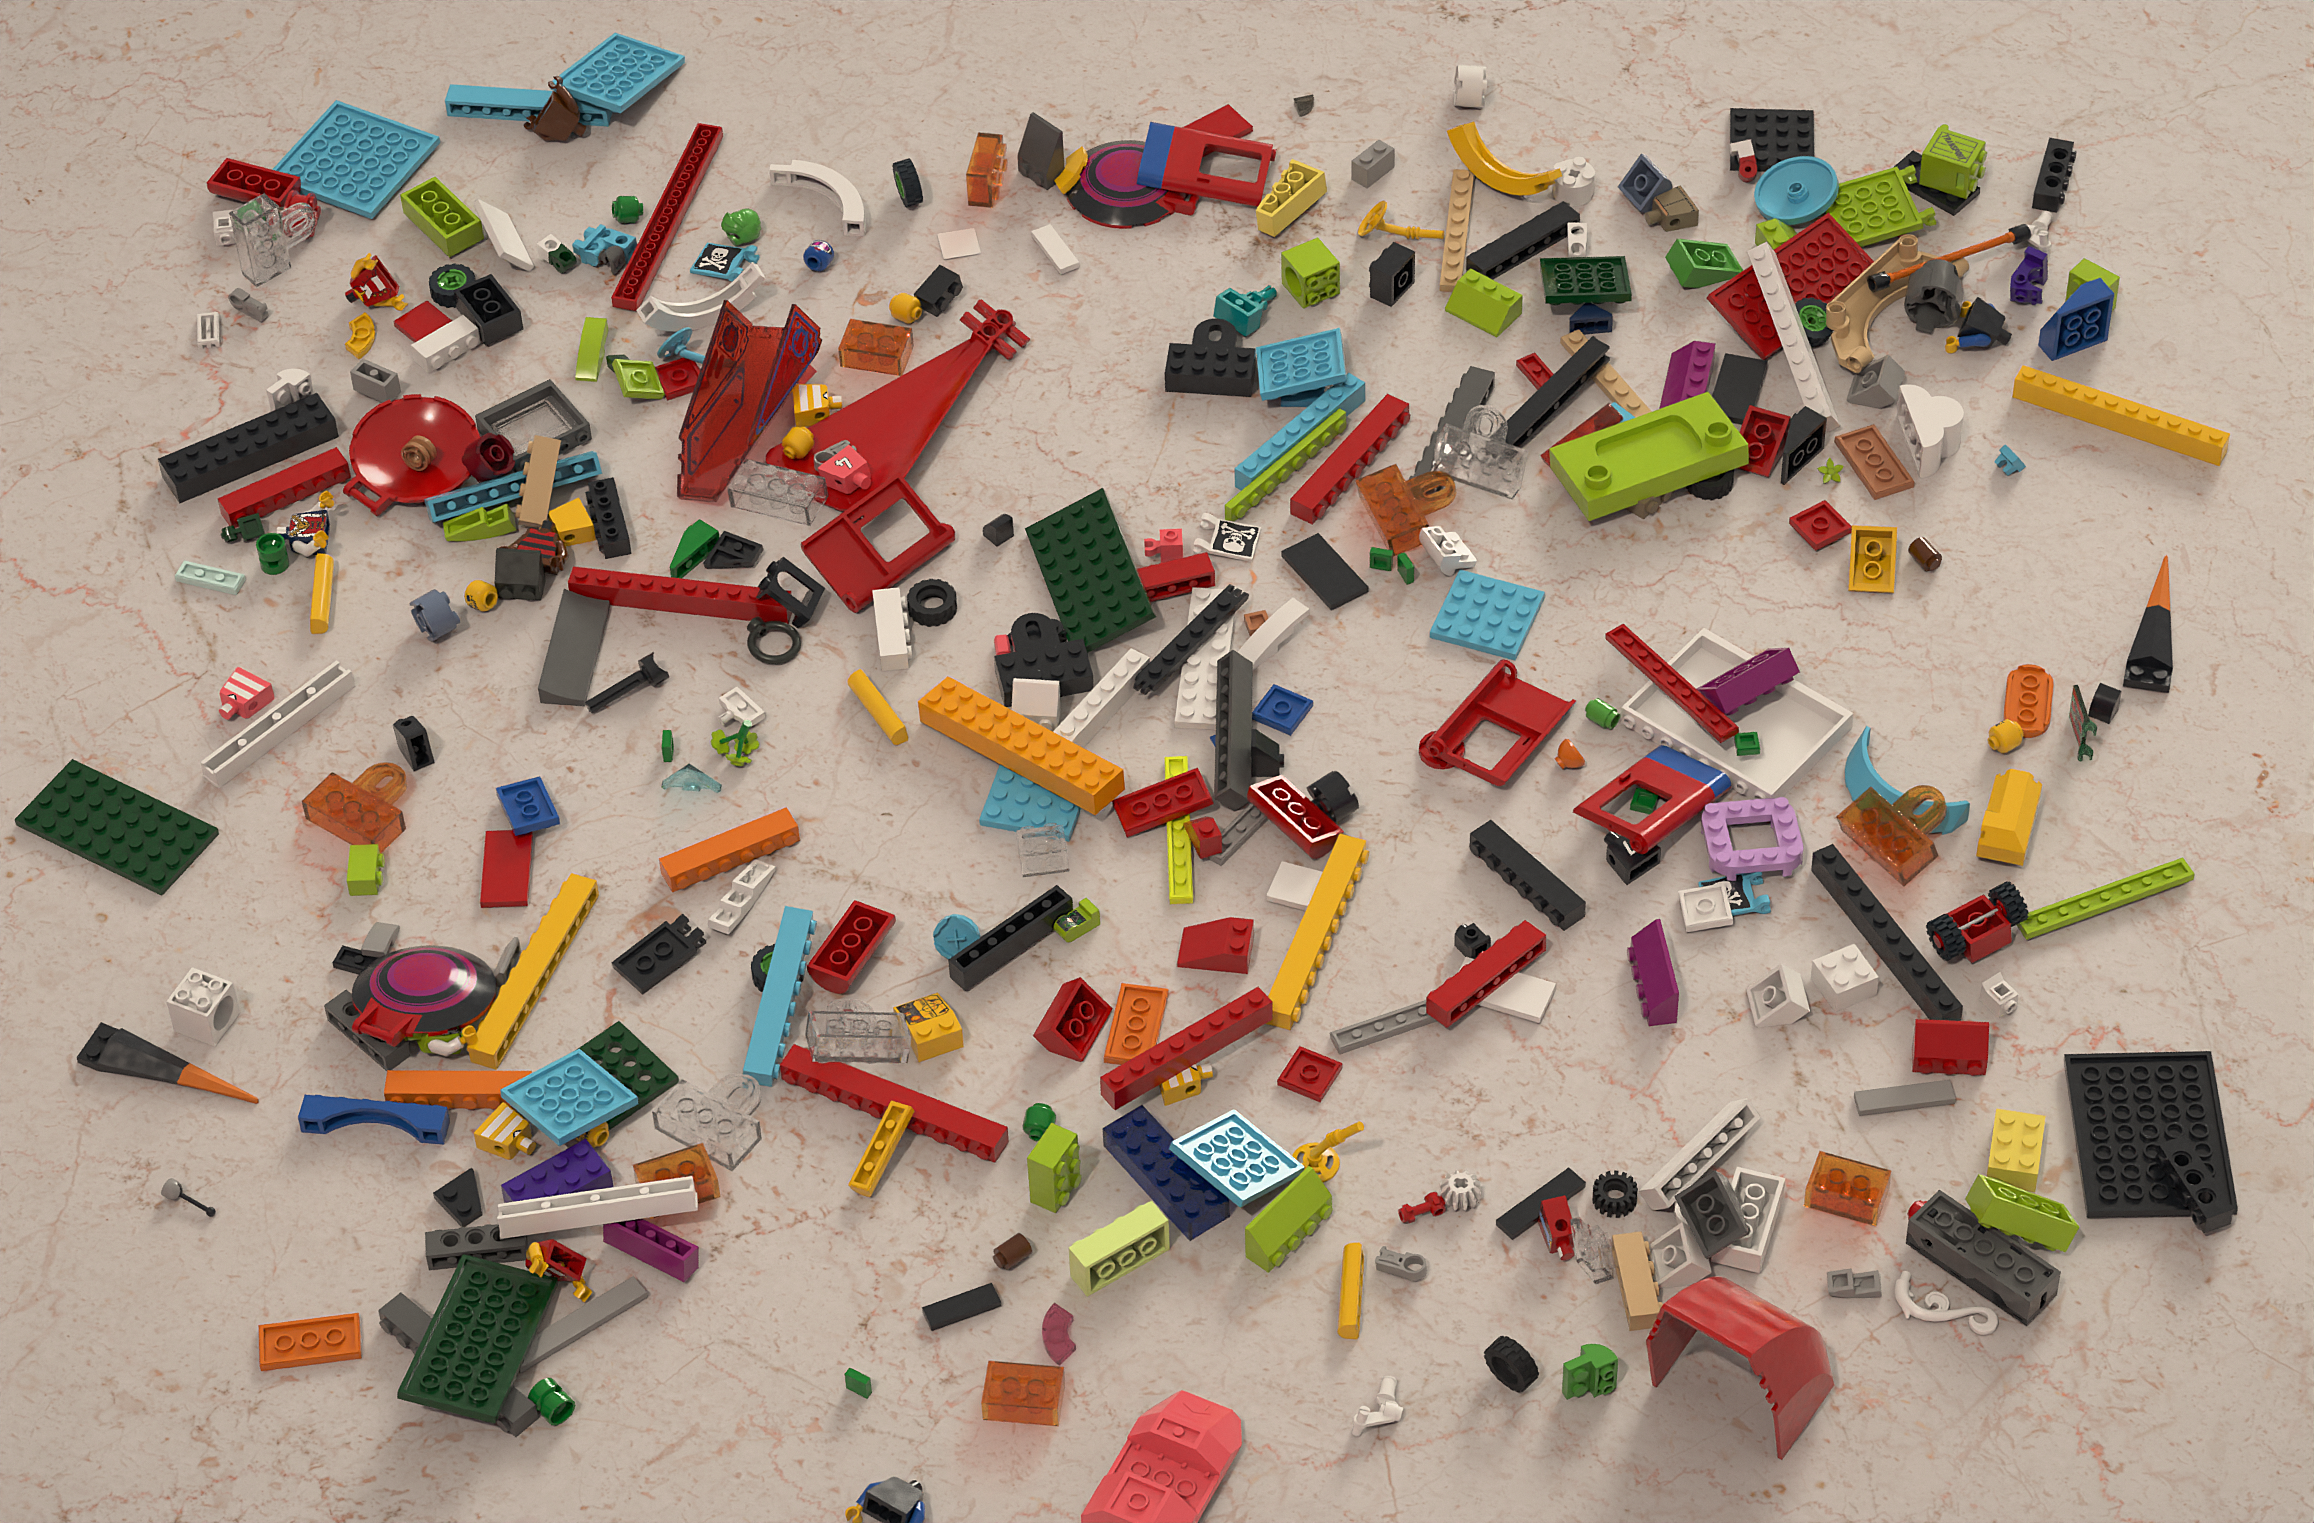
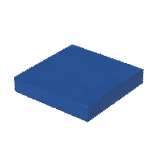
[1252,684,1313,736]

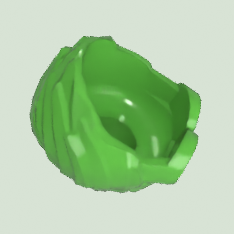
[721,208,761,246]

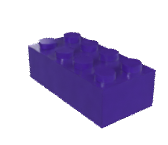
[501,1139,614,1203]

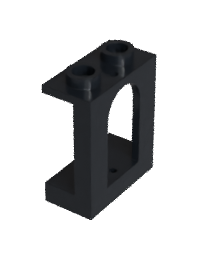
[756,557,825,629]

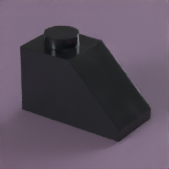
[1251,729,1284,777]

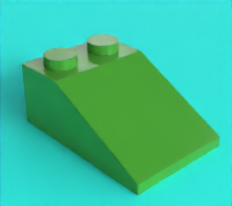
[1665,239,1743,288]

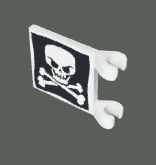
[1193,513,1261,562]

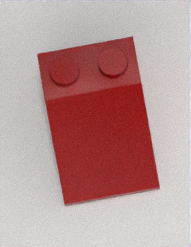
[1736,405,1791,478]
[1177,917,1254,974]

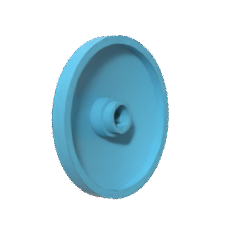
[1754,156,1839,225]

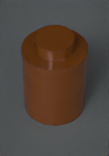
[1908,537,1942,571]
[993,1233,1032,1270]

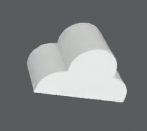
[1896,385,1964,478]

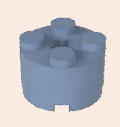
[410,589,460,642]

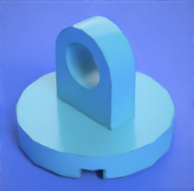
[933,914,981,959]

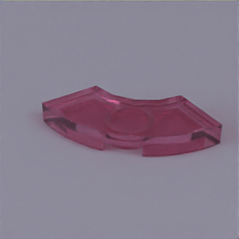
[1042,1302,1076,1366]

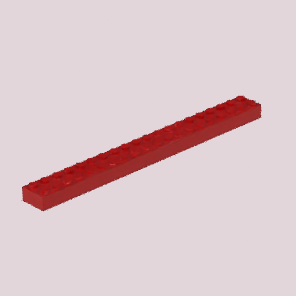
[611,123,723,311]

